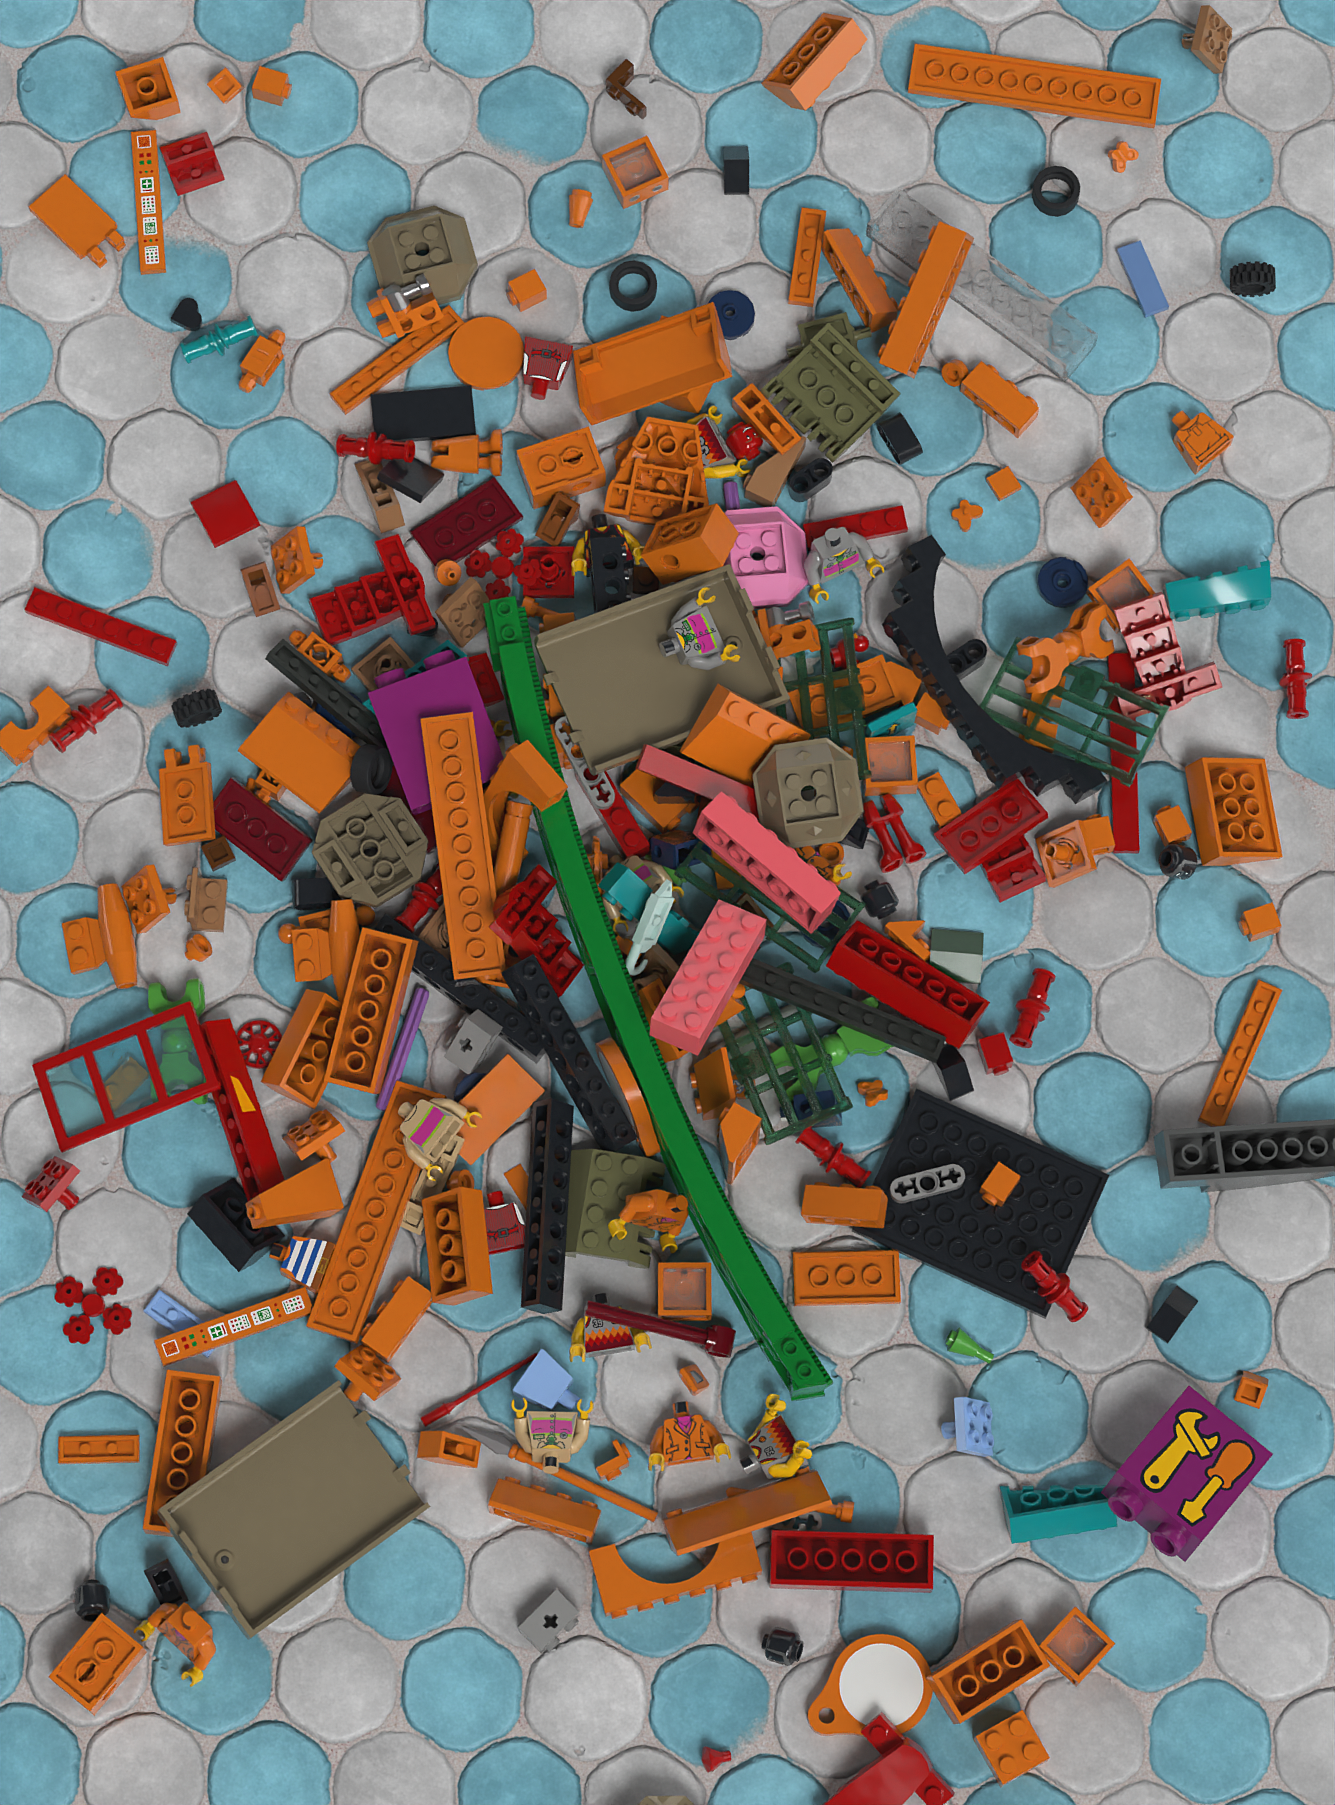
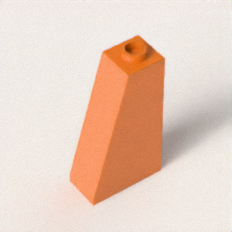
[245,1159,344,1229]

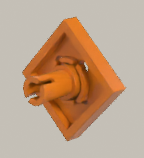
[1071,457,1133,528]
[271,526,323,594]
[1035,820,1097,888]
[121,864,177,934]
[282,1109,345,1163]
[334,1344,402,1402]

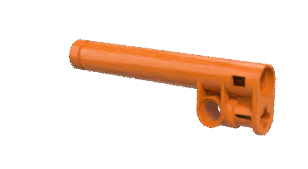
[472,800,533,989]

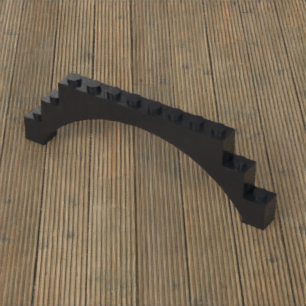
[882,535,1107,804]

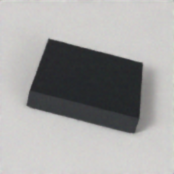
[377,457,445,503]

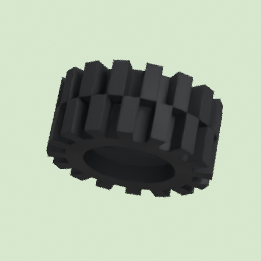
[1230,261,1276,297]
[171,689,222,728]

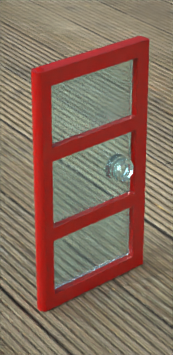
[32,1001,221,1153]

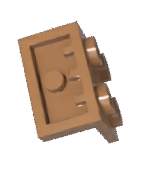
[184,867,228,933]

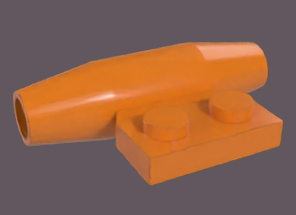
[62,883,137,989]
[292,899,360,1004]

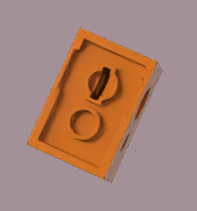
[516,426,606,510]
[640,503,739,585]
[48,1613,147,1716]

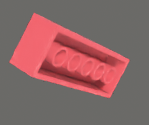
[693,791,841,934]
[650,900,767,1056]

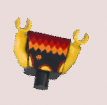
[571,514,644,577]

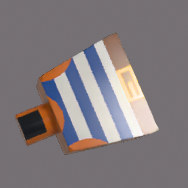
[269,1236,336,1295]

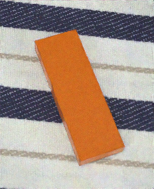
[58,1435,140,1465]

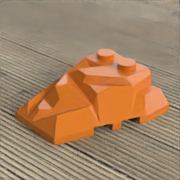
[604,417,709,526]

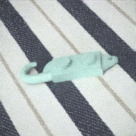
[625,879,675,976]

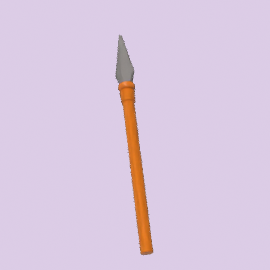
[462,1426,658,1522]

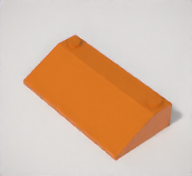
[573,302,732,426]
[661,1466,833,1556]

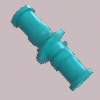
[180,315,259,364]

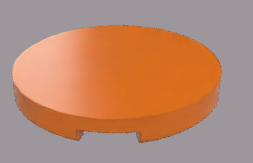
[448,317,524,391]

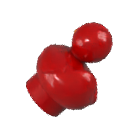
[829,633,869,670]

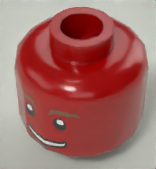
[725,422,763,461]

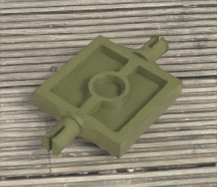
[786,312,872,359]

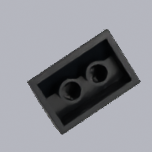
[187,1178,285,1272]

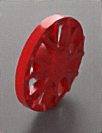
[236,1020,282,1069]

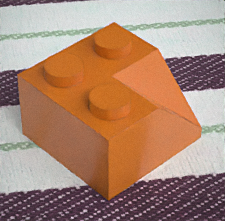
[115,57,181,120]

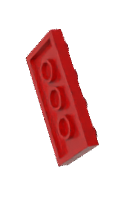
[933,779,1048,874]

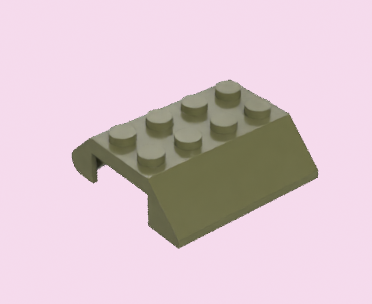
[760,323,901,463]
[565,1149,666,1269]

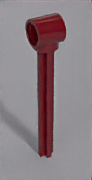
[584,1300,736,1358]

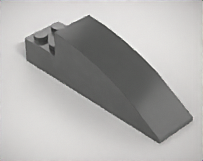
[1154,1119,1335,1193]

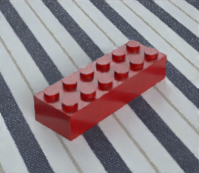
[826,920,990,1049]
[770,1530,934,1593]

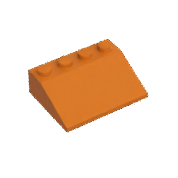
[679,684,811,789]
[238,691,361,814]
[1184,757,1283,866]

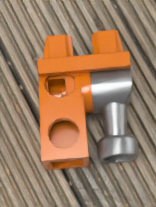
[366,274,444,338]
[754,601,821,660]

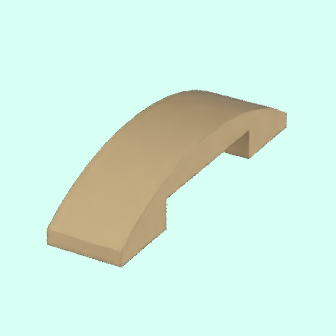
[401,1135,465,1235]

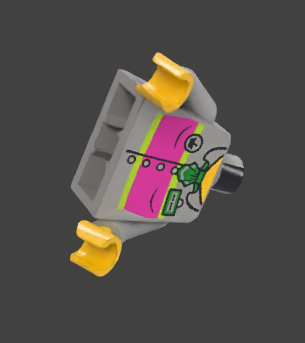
[804,527,884,604]
[659,587,740,670]

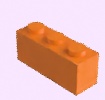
[960,361,1039,438]
[801,1182,888,1228]
[361,1276,432,1363]

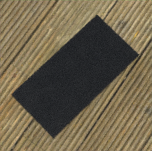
[370,385,476,442]

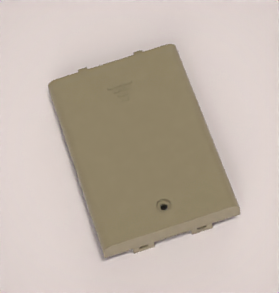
[534,564,790,776]
[157,1380,431,1639]

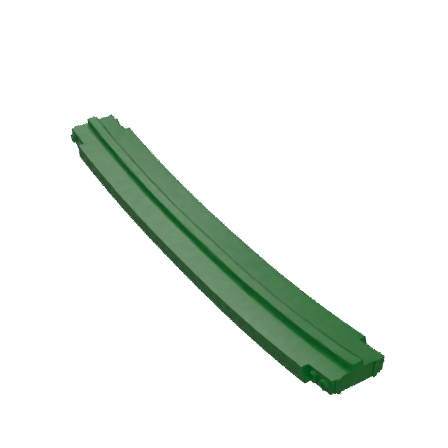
[483,596,833,1401]

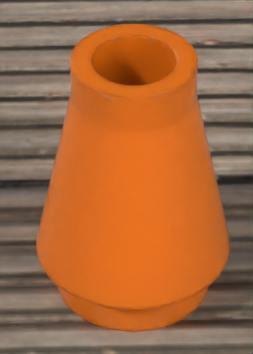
[569,189,593,228]

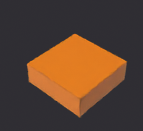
[986,466,1021,502]

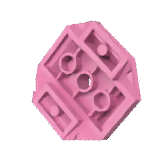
[706,506,809,609]

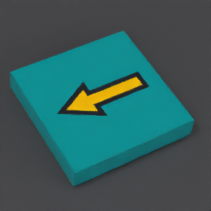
[865,702,917,738]

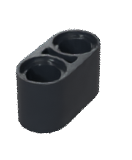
[877,412,923,465]
[789,458,833,502]
[947,639,987,681]
[291,877,342,910]

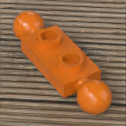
[278,905,375,944]

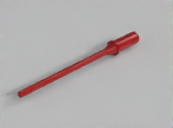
[420,1353,537,1427]

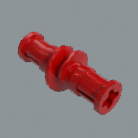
[336,432,415,465]
[1279,639,1312,719]
[48,689,123,753]
[394,863,443,933]
[1009,968,1056,1048]
[795,1124,872,1188]
[1021,1251,1088,1322]

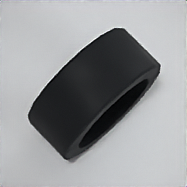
[1032,166,1081,217]
[609,260,657,312]
[350,744,392,795]

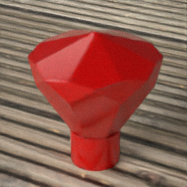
[702,1746,731,1773]

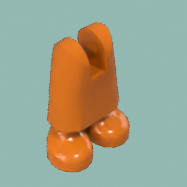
[431,429,503,476]

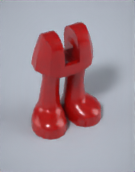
[863,793,927,873]

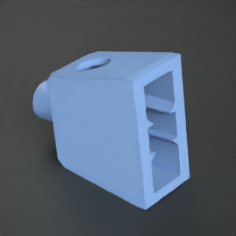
[513,1349,580,1412]

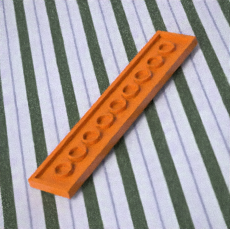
[908,44,1161,128]
[421,712,506,980]
[306,1081,447,1344]

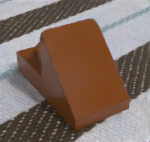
[535,492,580,546]
[240,561,280,617]

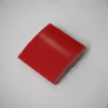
[160,132,225,196]
[190,480,261,548]
[468,653,504,708]
[980,835,1046,903]

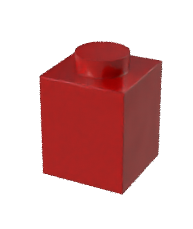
[977,1032,1013,1076]

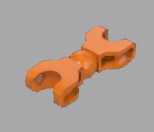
[1017,602,1115,693]

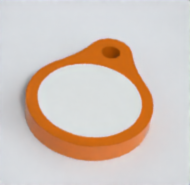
[595,1037,661,1158]
[807,1634,933,1737]

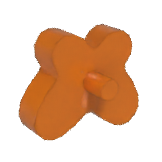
[1108,141,1139,173]
[951,500,983,532]
[857,1080,888,1107]

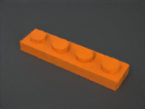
[788,207,826,307]

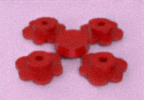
[464,529,542,600]
[55,1267,132,1344]

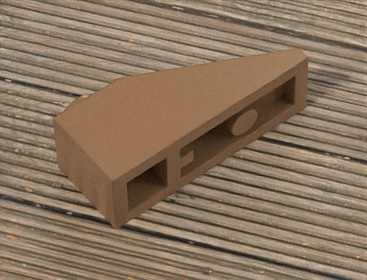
[743,436,806,507]
[354,460,405,534]

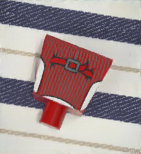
[523,337,573,400]
[484,1191,526,1255]

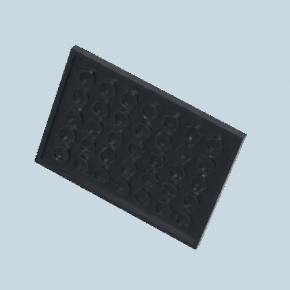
[852,1089,1109,1319]

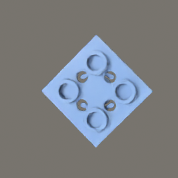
[941,1397,994,1457]

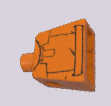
[1171,410,1234,475]

